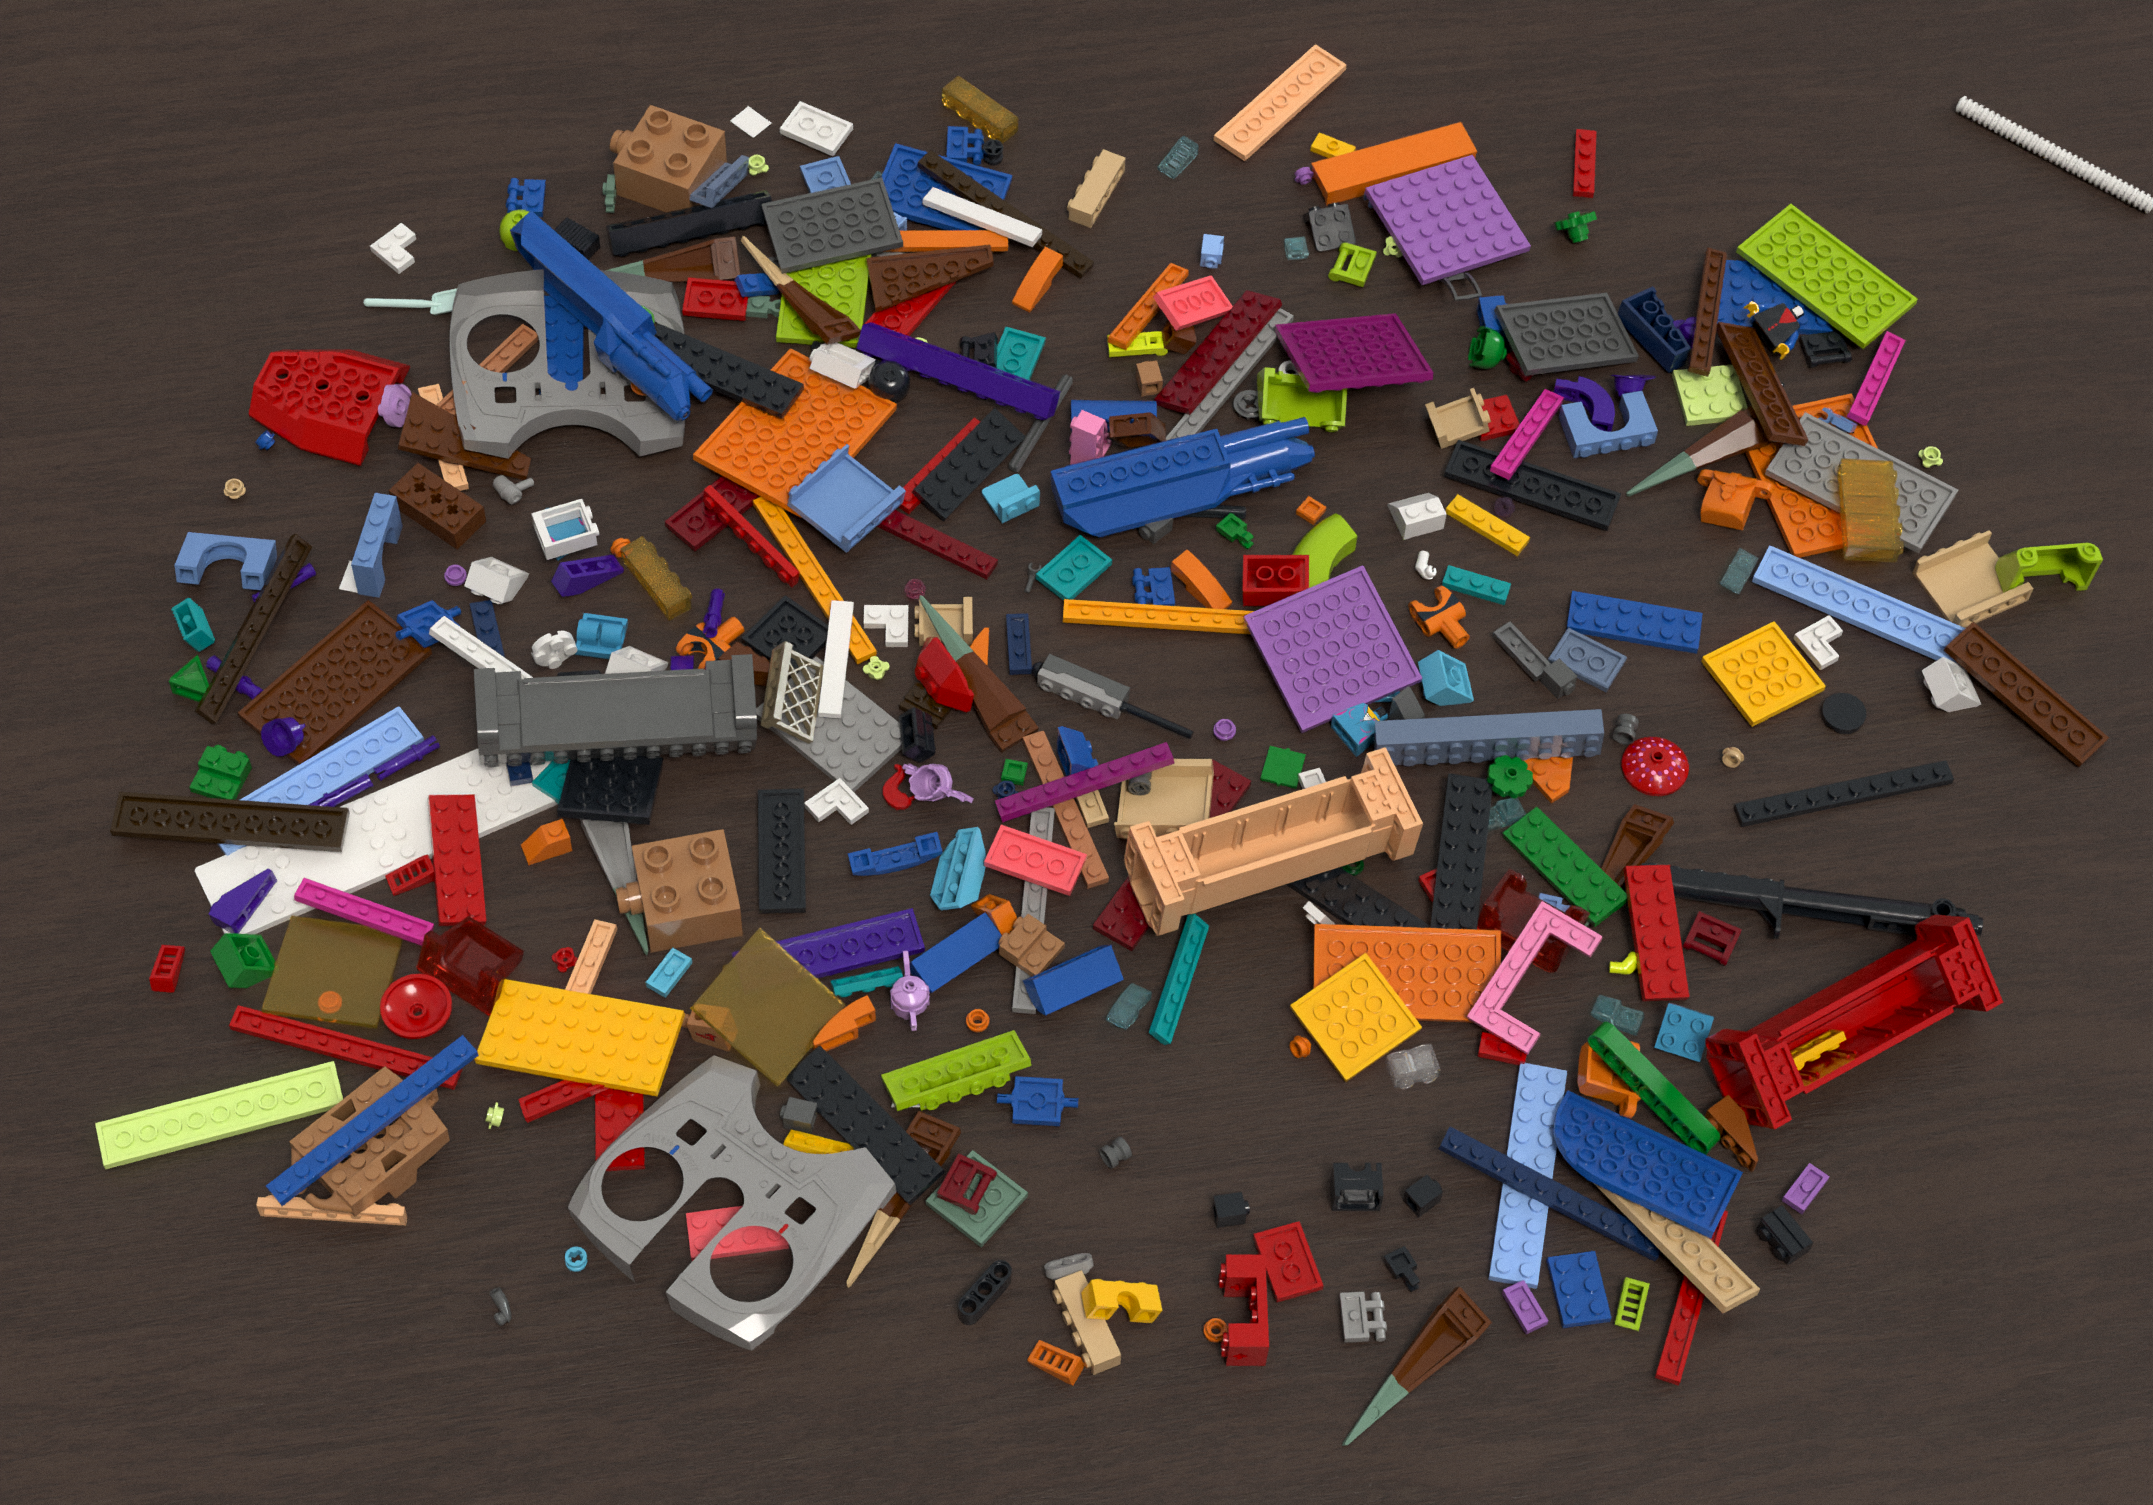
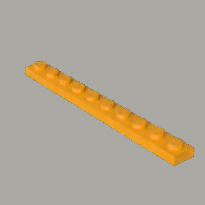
[753,497,877,664]
[1063,599,1254,634]

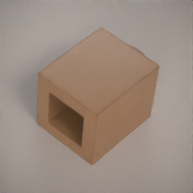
[1135,360,1163,397]

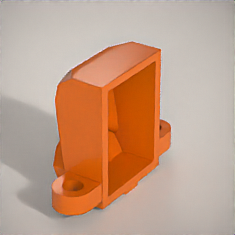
[1697,469,1774,530]
[1577,1041,1641,1119]

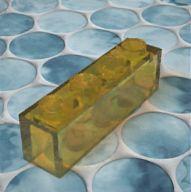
[942,75,1018,144]
[620,536,692,621]

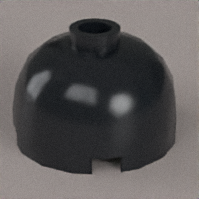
[868,360,910,403]

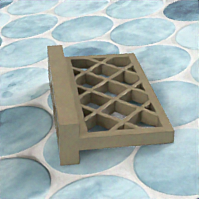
[760,641,824,744]

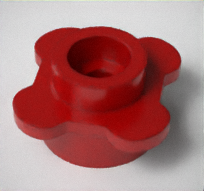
[552,947,578,973]

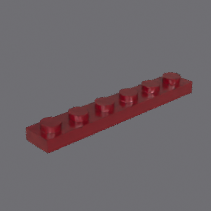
[876,510,998,580]

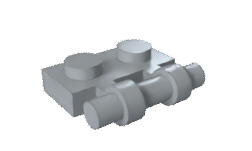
[1339,1292,1387,1342]

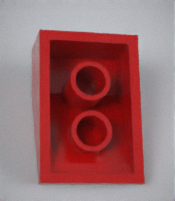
[1243,555,1309,606]

